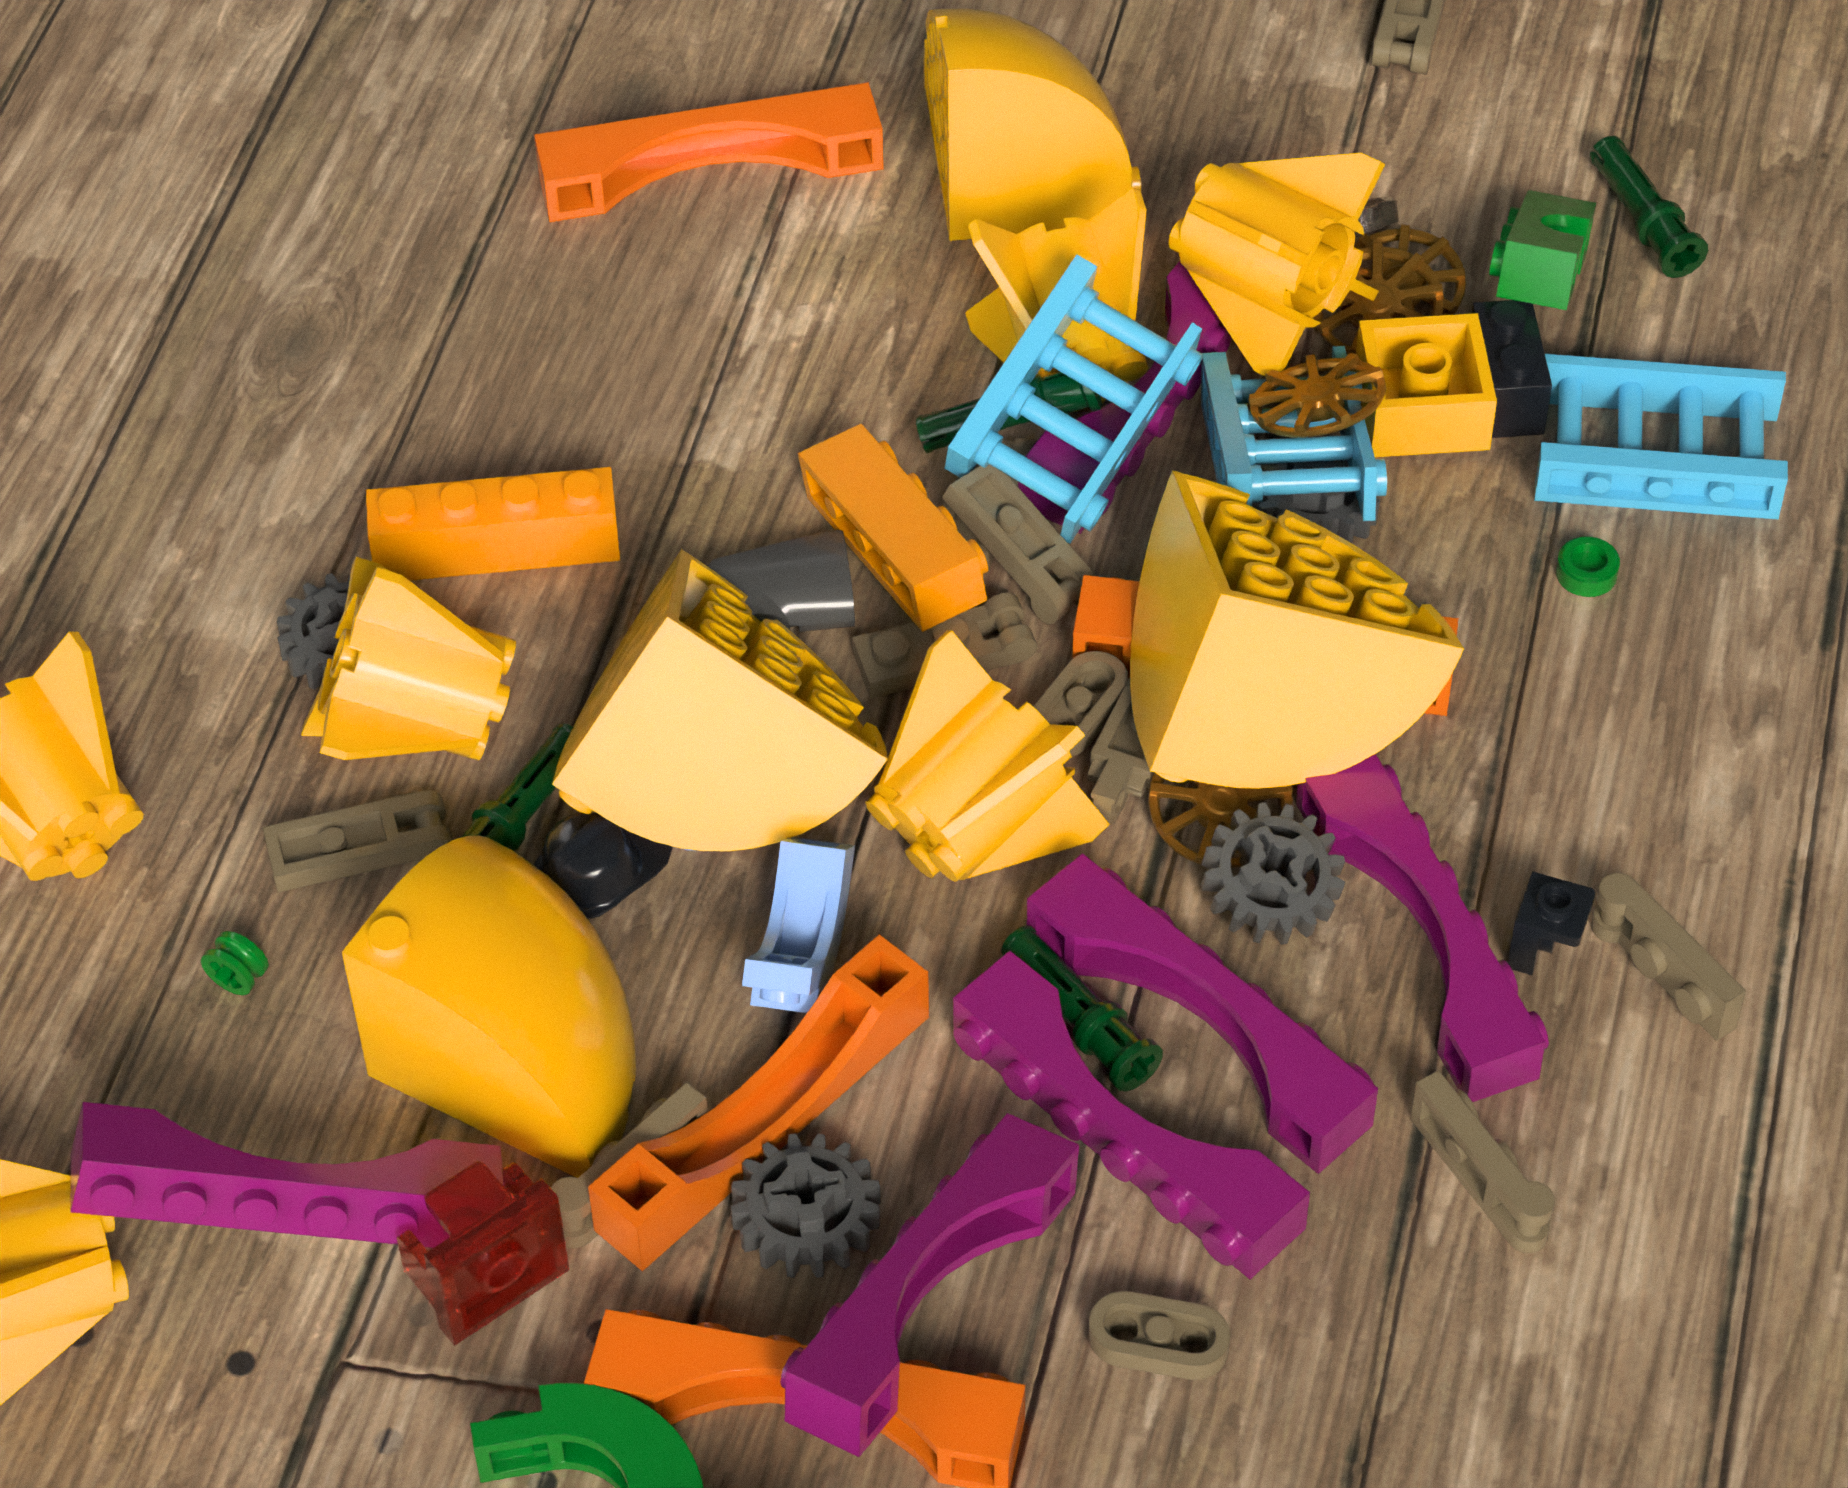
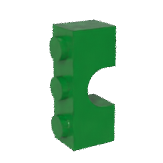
[1489,190,1596,310]

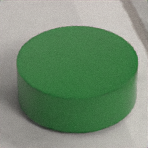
[1556,536,1620,597]

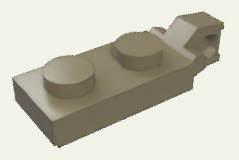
[1087,677,1155,824]

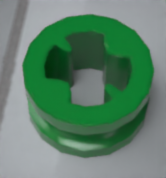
[200,931,269,996]

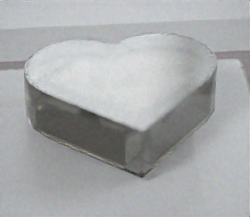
[1355,197,1399,234]

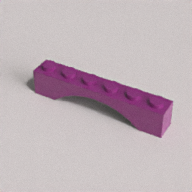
[1018,260,1232,534]
[1296,754,1549,1102]
[1026,853,1378,1174]
[953,951,1310,1280]
[70,1102,507,1254]
[780,1113,1079,1457]

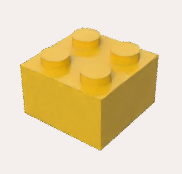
[1356,313,1497,457]

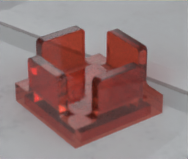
[397,1161,569,1346]

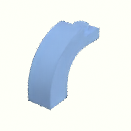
[742,837,855,1013]

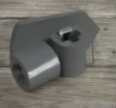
[707,530,855,632]

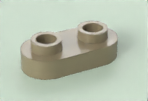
[1033,651,1128,756]
[1089,1291,1230,1380]

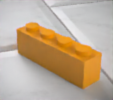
[798,424,988,632]
[366,467,621,581]

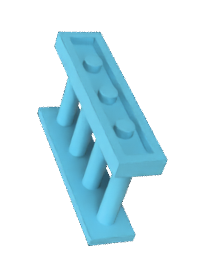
[945,254,1203,544]
[1201,346,1387,521]
[1534,354,1788,520]

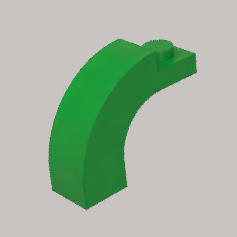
[470,1383,704,1488]

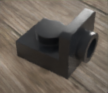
[1508,871,1595,975]

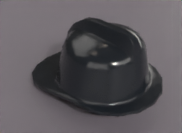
[534,812,673,919]

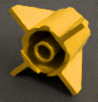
[1168,153,1385,377]
[965,187,1148,412]
[301,557,516,761]
[865,630,1110,882]
[0,631,144,881]
[0,1159,129,1406]

